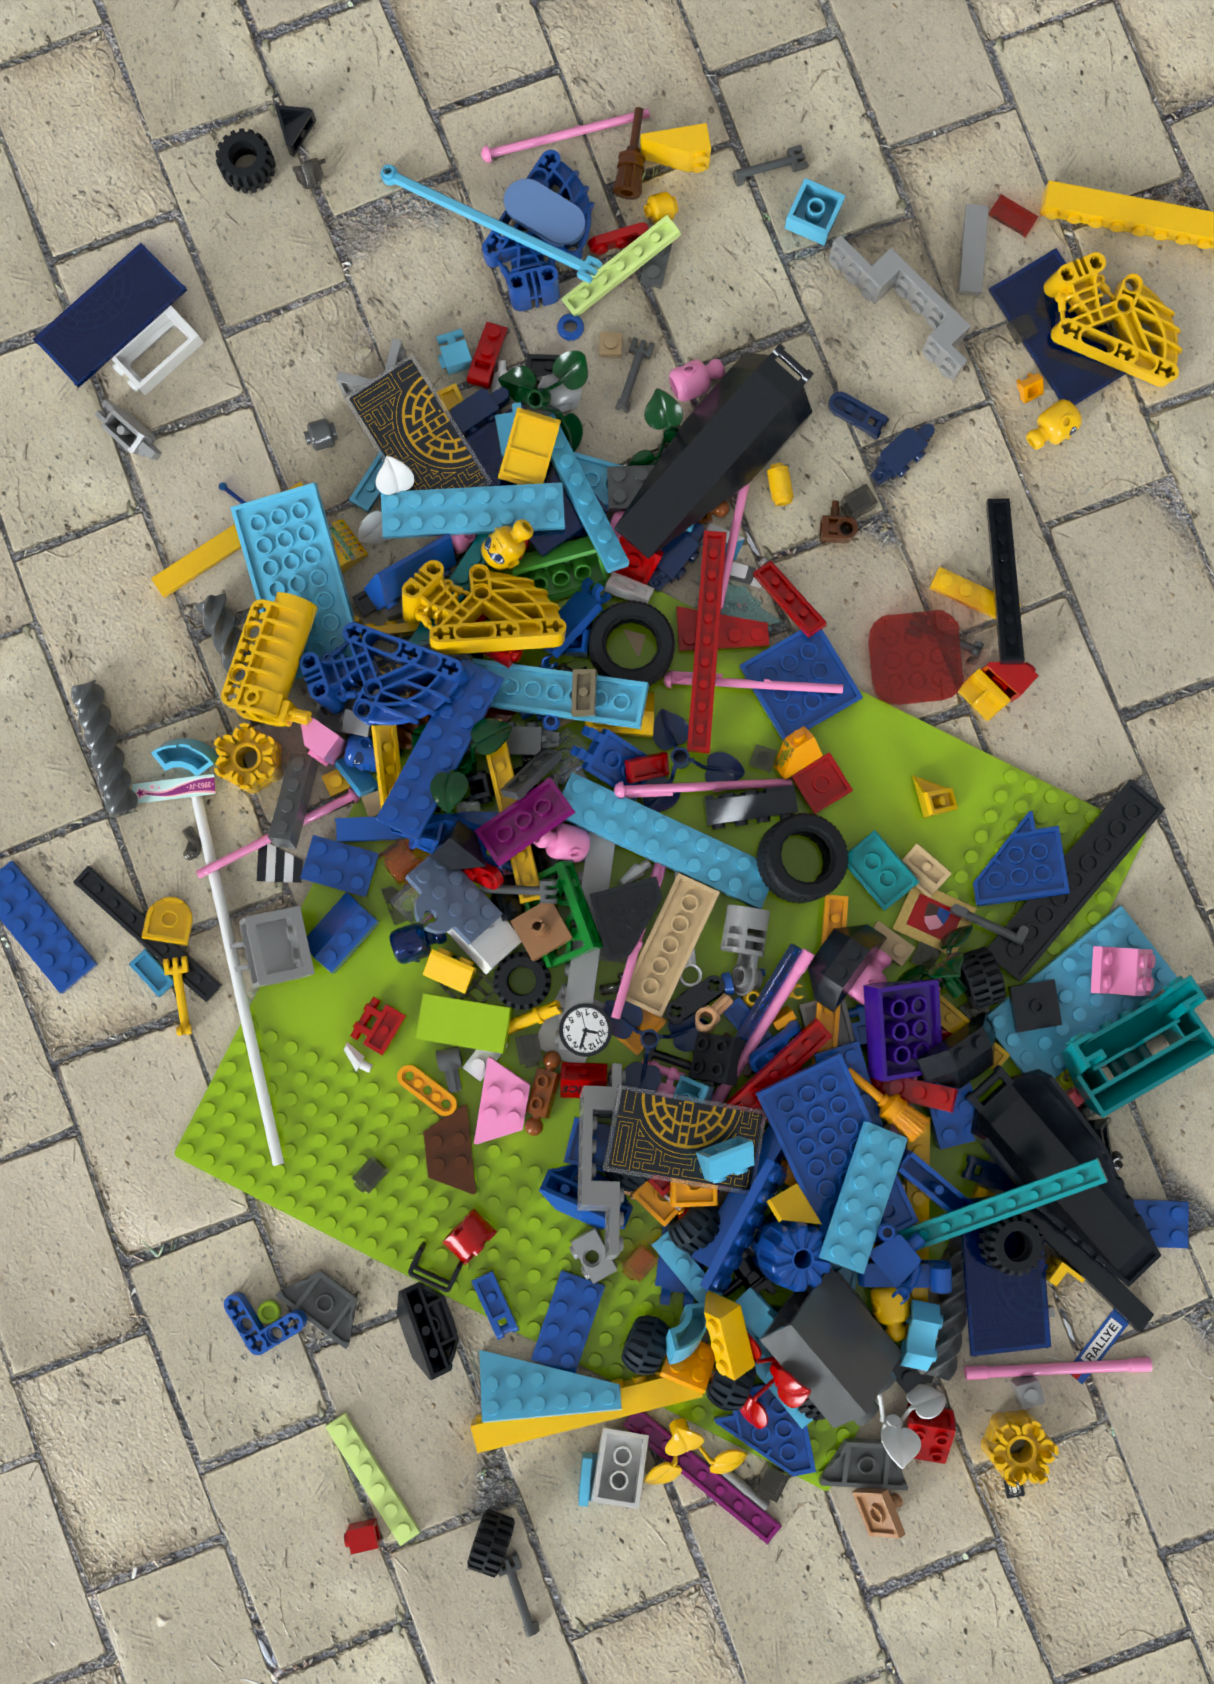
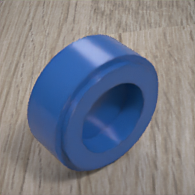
[721,971,734,995]

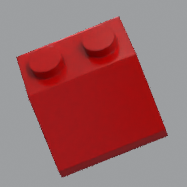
[981,661,1039,702]

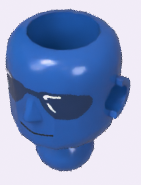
[344,734,401,772]

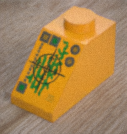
[774,726,823,780]

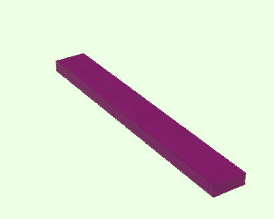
[623,1412,782,1545]

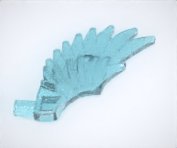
[698,575,783,632]

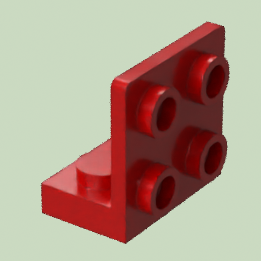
[906,1403,956,1464]

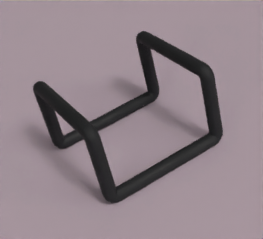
[408,1241,463,1292]

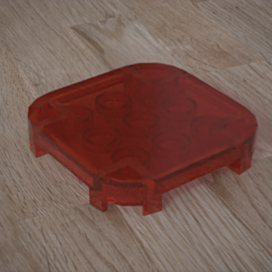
[868,610,964,705]

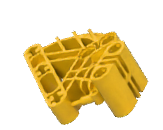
[1043,252,1183,387]
[402,560,566,655]

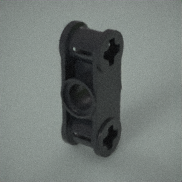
[666,975,724,1024]

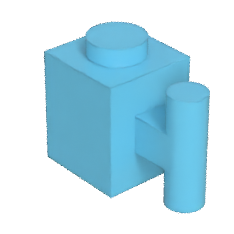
[436,329,472,375]

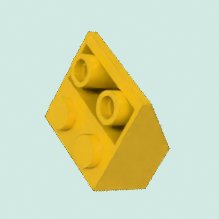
[423,947,477,994]

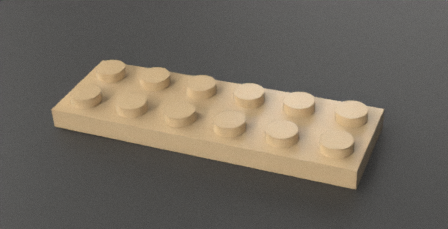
[625,873,720,1018]

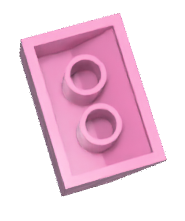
[301,717,347,767]

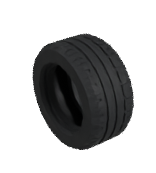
[588,600,675,687]
[756,813,849,903]

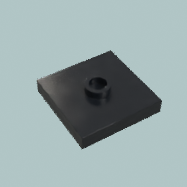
[1008,979,1062,1033]

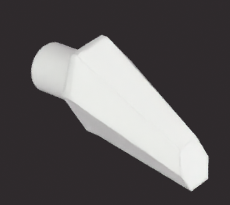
[492,360,508,392]
[618,859,651,886]
[344,1042,373,1073]

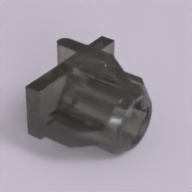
[292,158,326,190]

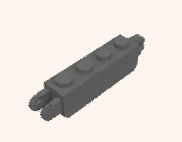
[465,722,561,756]

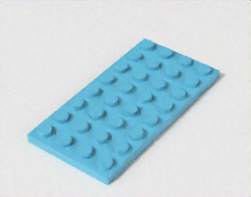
[230,483,360,680]
[987,905,1177,1078]

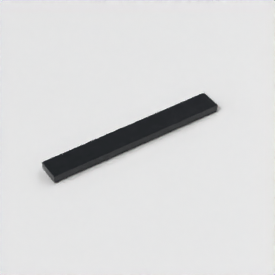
[986,498,1025,664]
[73,865,223,1002]
[1017,1208,1154,1333]

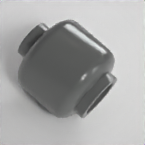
[304,418,338,451]

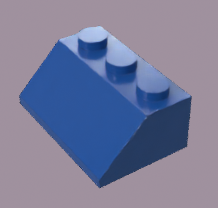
[307,892,381,973]

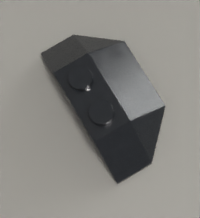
[808,924,887,1013]
[915,1012,996,1089]
[397,1282,459,1380]

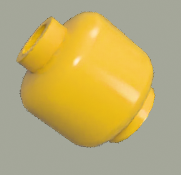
[644,192,678,224]

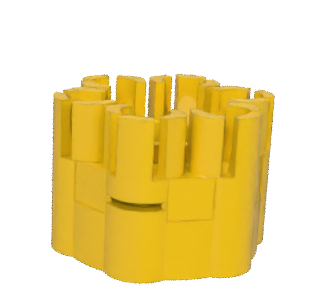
[214,723,283,794]
[981,1410,1059,1487]

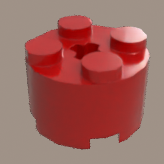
[442,1209,497,1265]

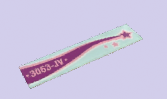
[132,774,216,803]

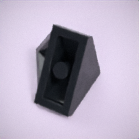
[275,105,316,157]
[430,819,486,870]

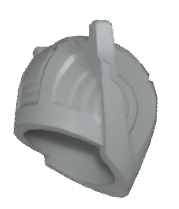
[536,373,581,416]

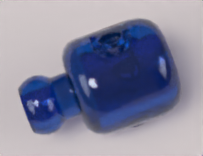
[389,923,448,964]

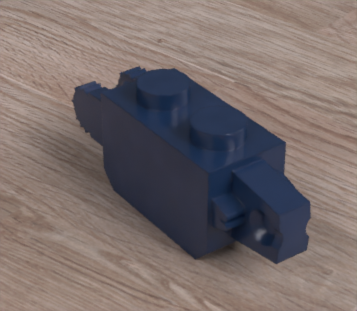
[449,387,510,439]
[870,423,935,486]
[648,522,705,592]

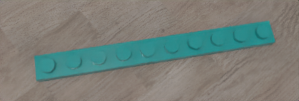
[878,1158,1108,1250]

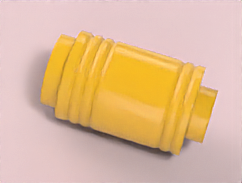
[767,463,794,506]

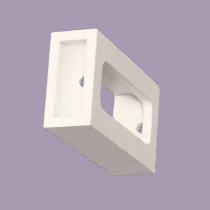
[110,304,204,396]

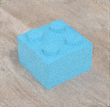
[784,178,846,246]

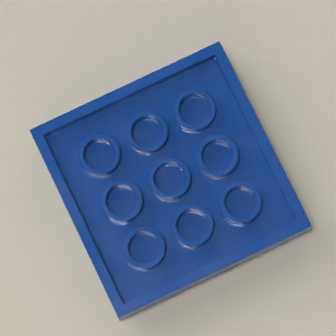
[739,629,863,741]

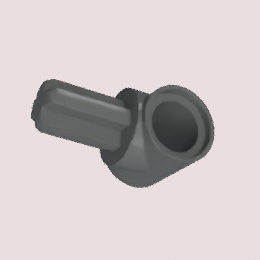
[436,1046,463,1093]

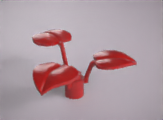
[739,1332,811,1429]

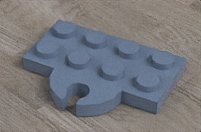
[405,856,503,945]

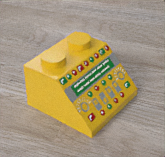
[328,519,369,574]

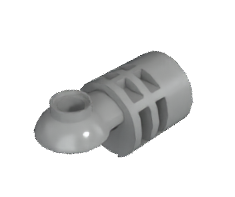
[720,905,770,996]

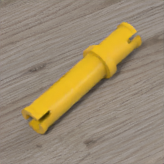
[508,1000,562,1035]

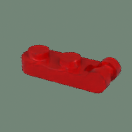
[588,222,649,255]
[461,863,504,890]

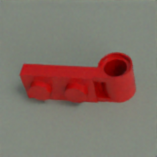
[467,321,508,390]

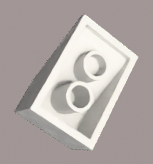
[589,1428,649,1509]

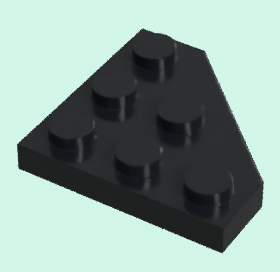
[589,876,662,961]

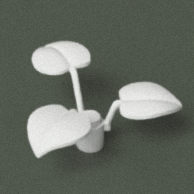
[358,455,414,544]
[877,1384,946,1469]

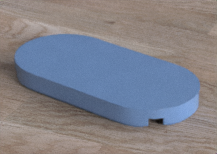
[504,179,585,247]

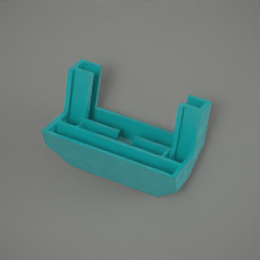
[1061,975,1214,1118]

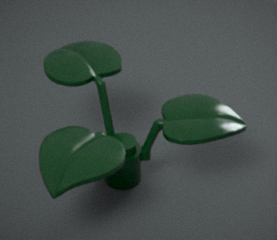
[498,350,588,452]
[628,388,683,466]
[412,718,512,814]
[897,924,973,998]

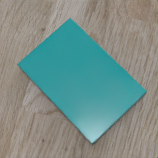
[847,830,920,911]

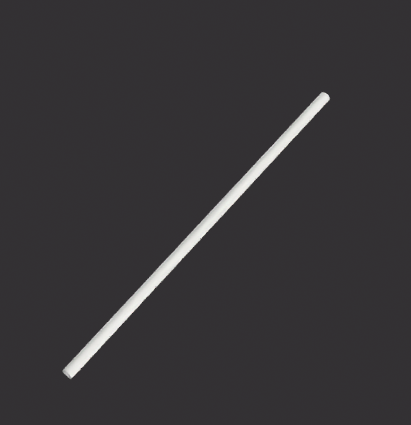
[191,796,284,1166]

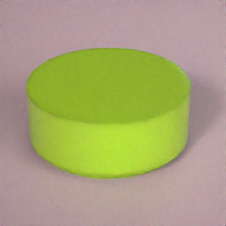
[257,1299,282,1324]

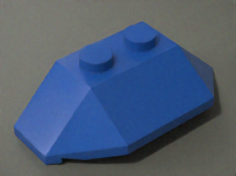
[539,1164,633,1229]

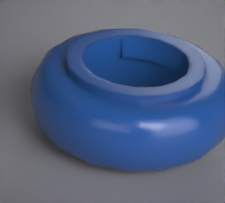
[557,314,584,341]

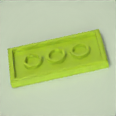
[416,994,512,1054]

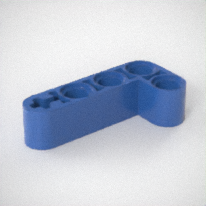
[858,1259,952,1293]

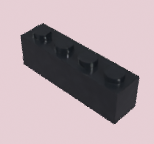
[703,785,798,830]

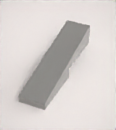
[957,204,988,296]

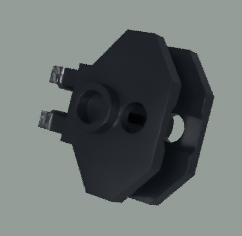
[462,771,495,805]

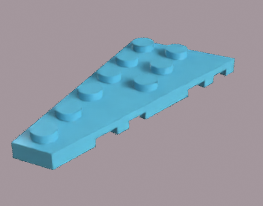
[479,1350,622,1423]

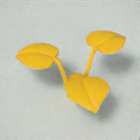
[643,1418,748,1485]

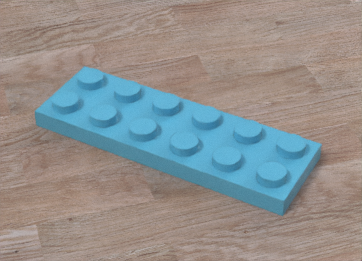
[819,1121,908,1274]

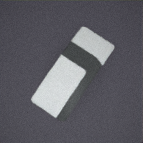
[729,562,761,588]

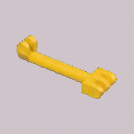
[163,956,192,1036]

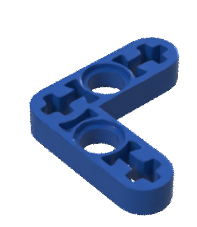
[224,1292,307,1355]

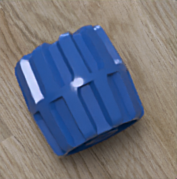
[750,1215,831,1292]

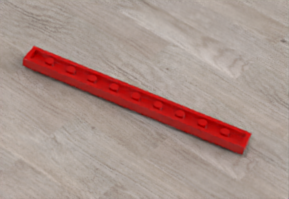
[687,530,727,754]
[647,1018,833,1197]

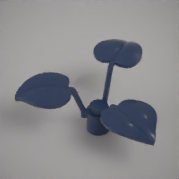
[643,709,745,812]
[604,1000,709,1095]

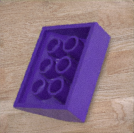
[863,979,942,1082]

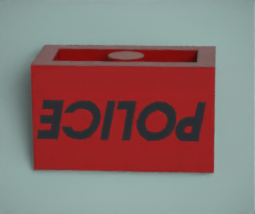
[560,1062,607,1098]

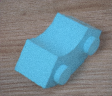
[151,738,219,776]
[735,1287,778,1348]
[900,1299,943,1371]
[665,1302,706,1365]

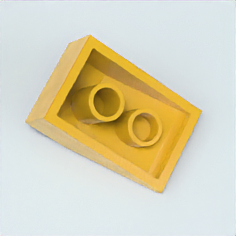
[640,123,711,173]

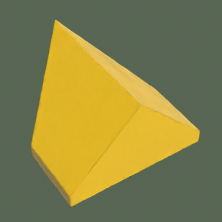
[912,775,958,818]
[766,1183,822,1225]

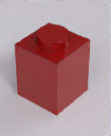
[344,1518,381,1555]

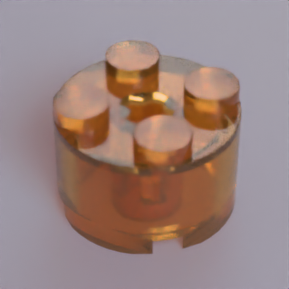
[377,839,423,892]

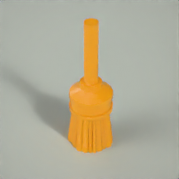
[848,1067,930,1142]

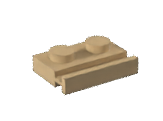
[902,843,952,898]

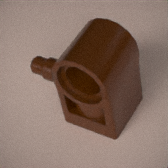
[819,500,858,544]

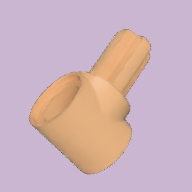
[695,993,733,1033]

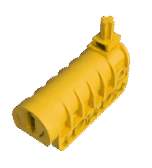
[221,592,318,727]

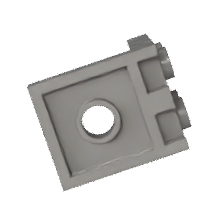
[336,339,409,397]

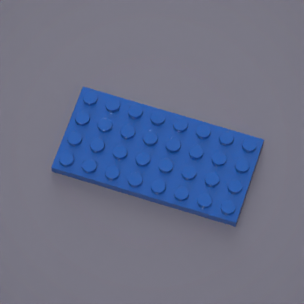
[755,1052,919,1244]

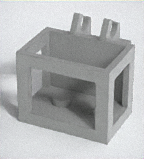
[229,906,315,989]

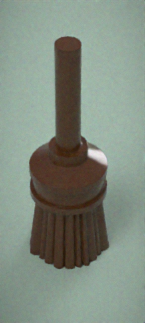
[613,107,646,200]

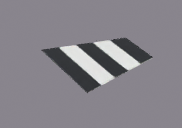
[257,844,303,883]

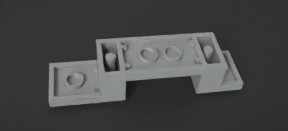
[828,235,971,381]
[577,1063,626,1260]

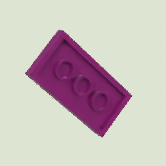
[475,778,576,867]

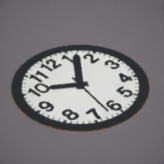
[559,1003,612,1057]

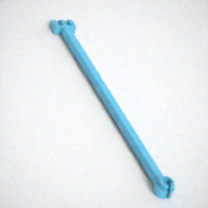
[380,164,602,283]

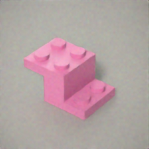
[1091,946,1155,996]

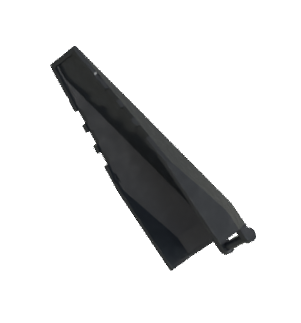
[614,343,814,559]
[964,1065,1161,1287]

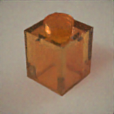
[622,1242,658,1283]

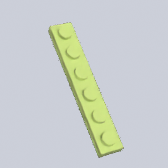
[561,215,681,317]
[325,1412,421,1546]

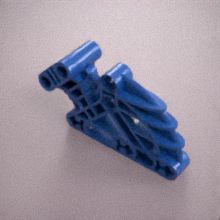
[482,150,595,311]
[299,622,469,726]

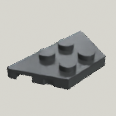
[275,1269,358,1349]
[819,1438,908,1490]

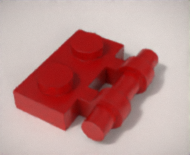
[350,996,407,1056]

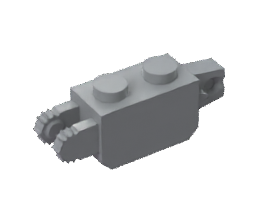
[95,399,162,460]

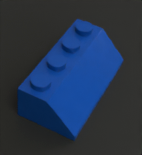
[363,534,456,612]

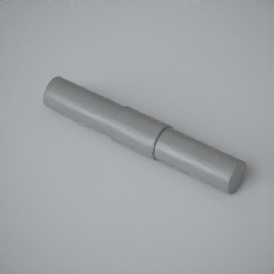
[721,1471,770,1511]

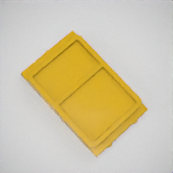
[498,407,561,485]

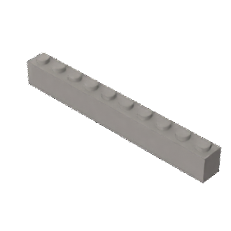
[555,831,615,1051]

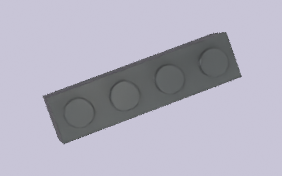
[268,752,318,849]

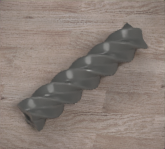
[195,593,264,727]
[71,680,138,818]
[924,1235,970,1381]

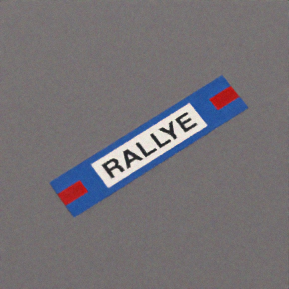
[1070,1309,1129,1385]

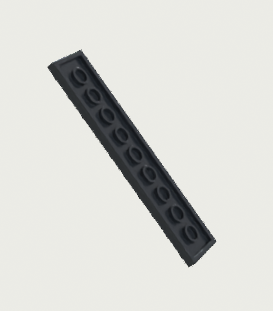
[987,779,1166,981]

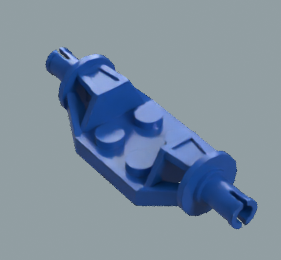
[390,814,513,872]

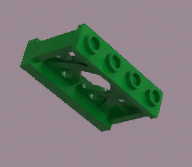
[524,861,603,968]

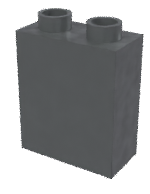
[760,1268,903,1428]

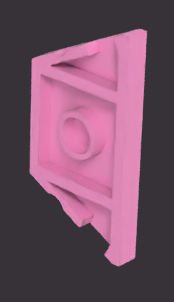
[474,1056,530,1144]

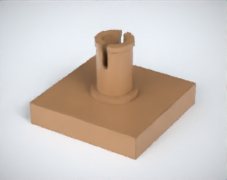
[511,903,574,962]
[852,1488,906,1539]

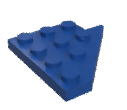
[973,811,1070,907]
[714,1383,816,1477]

